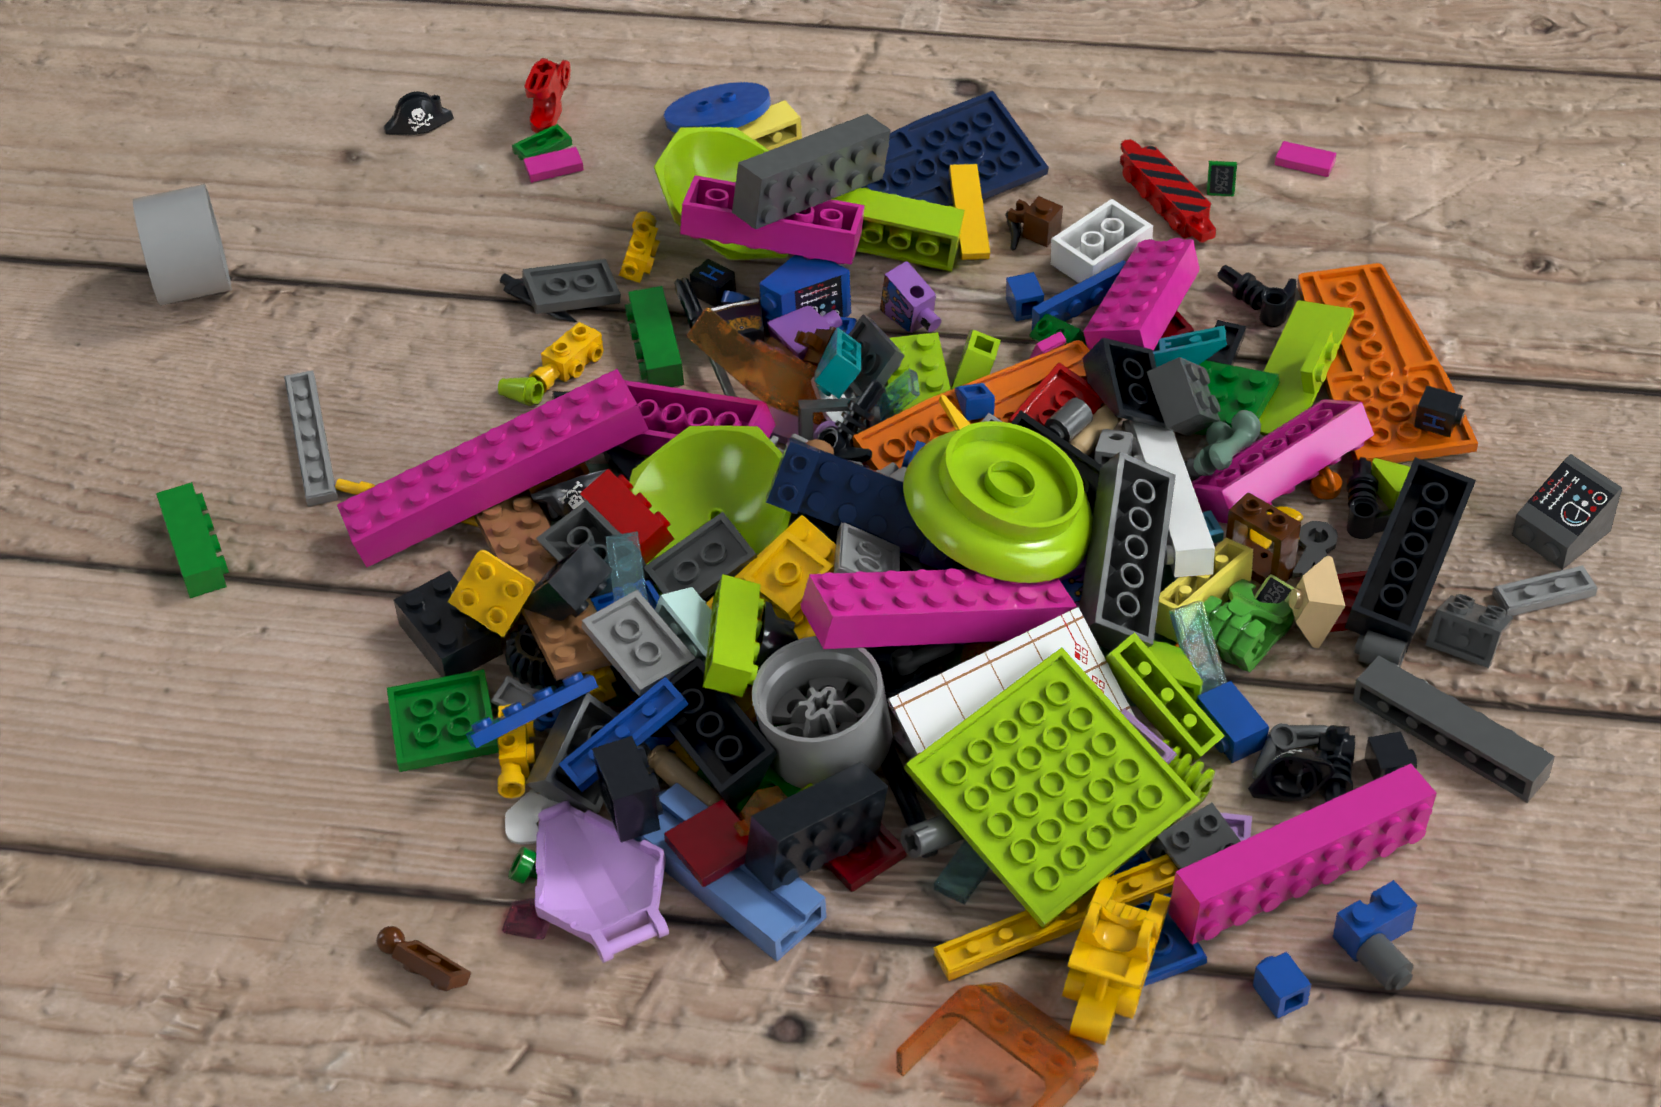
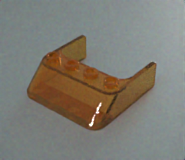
[687,307,826,425]
[896,982,1099,1107]

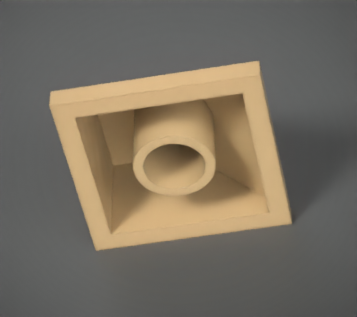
[1289,556,1345,648]

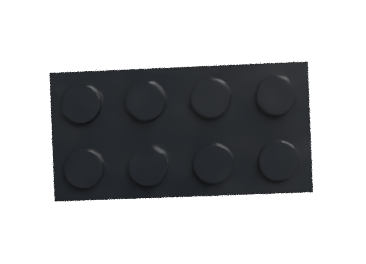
[745,761,888,892]

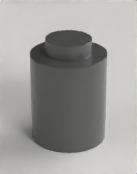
[1045,398,1093,443]
[1354,630,1408,668]
[1356,933,1414,990]

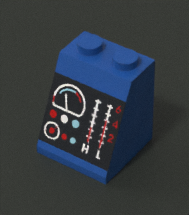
[759,255,851,331]

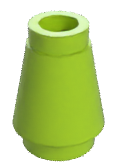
[498,377,544,406]

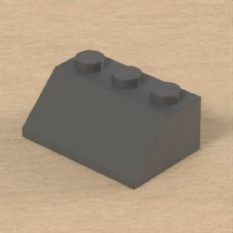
[536,500,649,597]
[525,693,619,814]

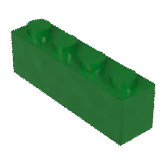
[624,286,684,387]
[156,482,229,598]

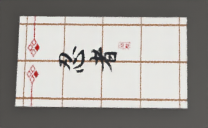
[887,607,1135,756]

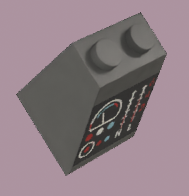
[1512,454,1622,570]

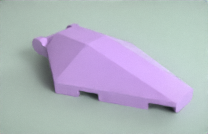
[535,801,669,963]

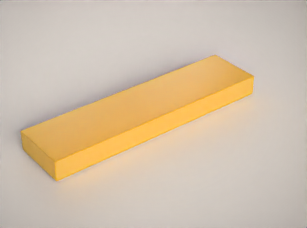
[949,164,990,260]

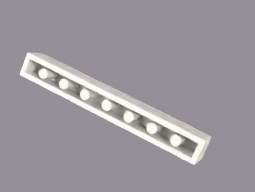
[1122,419,1215,577]

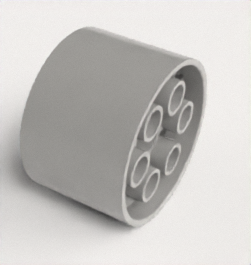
[133,184,232,306]
[752,636,892,789]

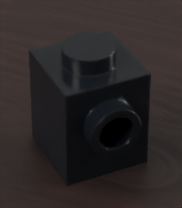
[1364,731,1417,780]

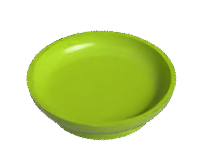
[903,421,1093,583]

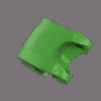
[1188,579,1295,672]

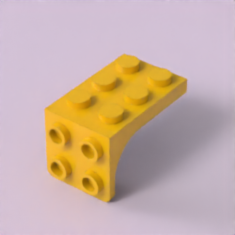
[448,550,535,637]

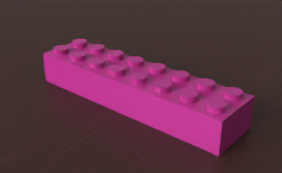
[800,568,1077,649]
[1168,764,1437,945]

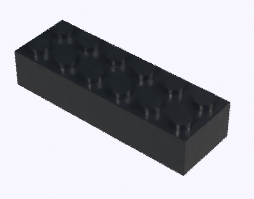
[1344,457,1476,653]

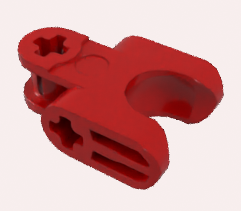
[524,58,570,133]

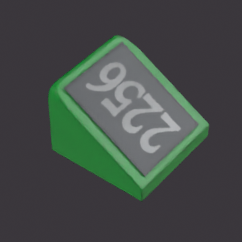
[1207,161,1237,197]

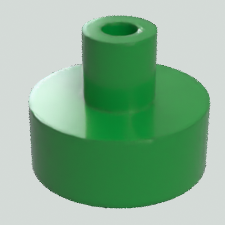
[508,847,537,884]

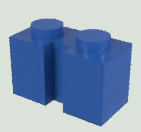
[1196,681,1269,763]
[1333,880,1417,962]

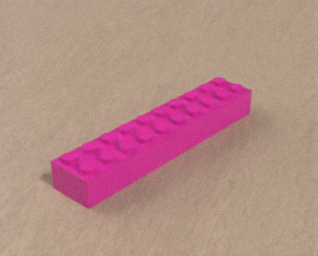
[337,369,649,567]

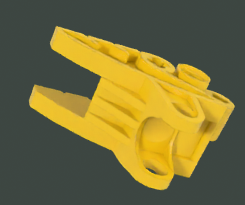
[1062,878,1171,1046]

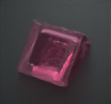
[502,898,550,940]

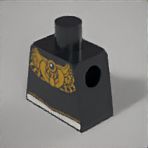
[706,297,765,362]

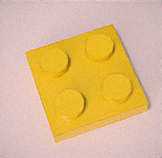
[742,530,834,619]

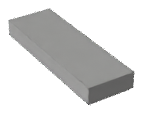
[1492,565,1598,616]

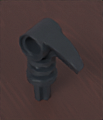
[1217,265,1296,327]
[817,380,885,463]
[1346,457,1393,539]
[1318,725,1355,803]

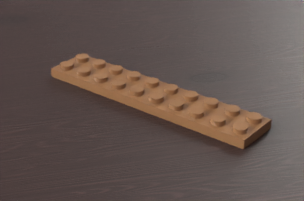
[474,489,612,681]

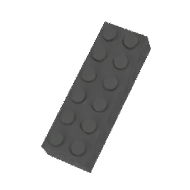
[732,114,891,230]
[1079,452,1176,651]

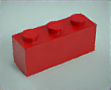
[580,469,674,564]

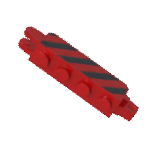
[1120,139,1216,243]

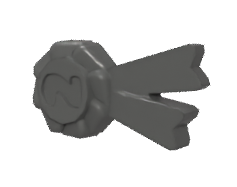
[1292,521,1338,578]

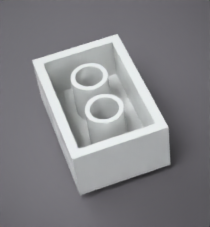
[1051,199,1153,283]

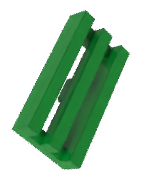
[512,124,573,161]

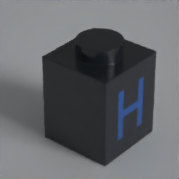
[690,259,736,307]
[1414,386,1465,437]

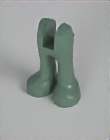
[1193,410,1261,476]

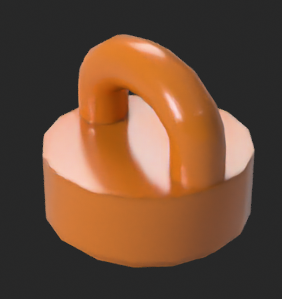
[1310,466,1342,500]

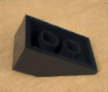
[1082,338,1166,428]

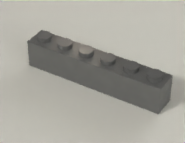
[1353,656,1555,803]

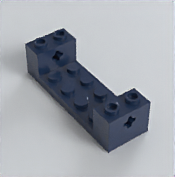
[766,437,954,570]

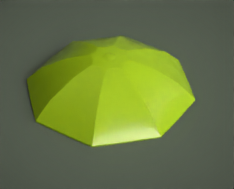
[654,127,789,260]
[629,426,791,565]

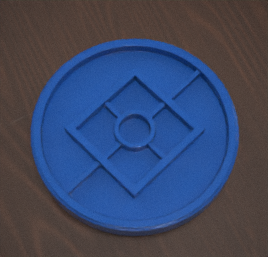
[664,82,771,133]

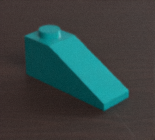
[1153,326,1227,367]
[814,327,861,399]

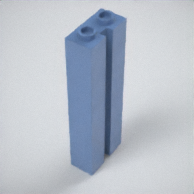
[633,782,827,961]

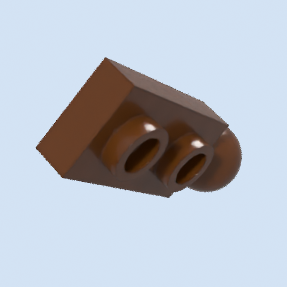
[376,926,472,991]

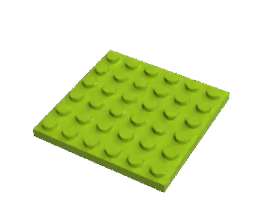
[904,647,1201,929]

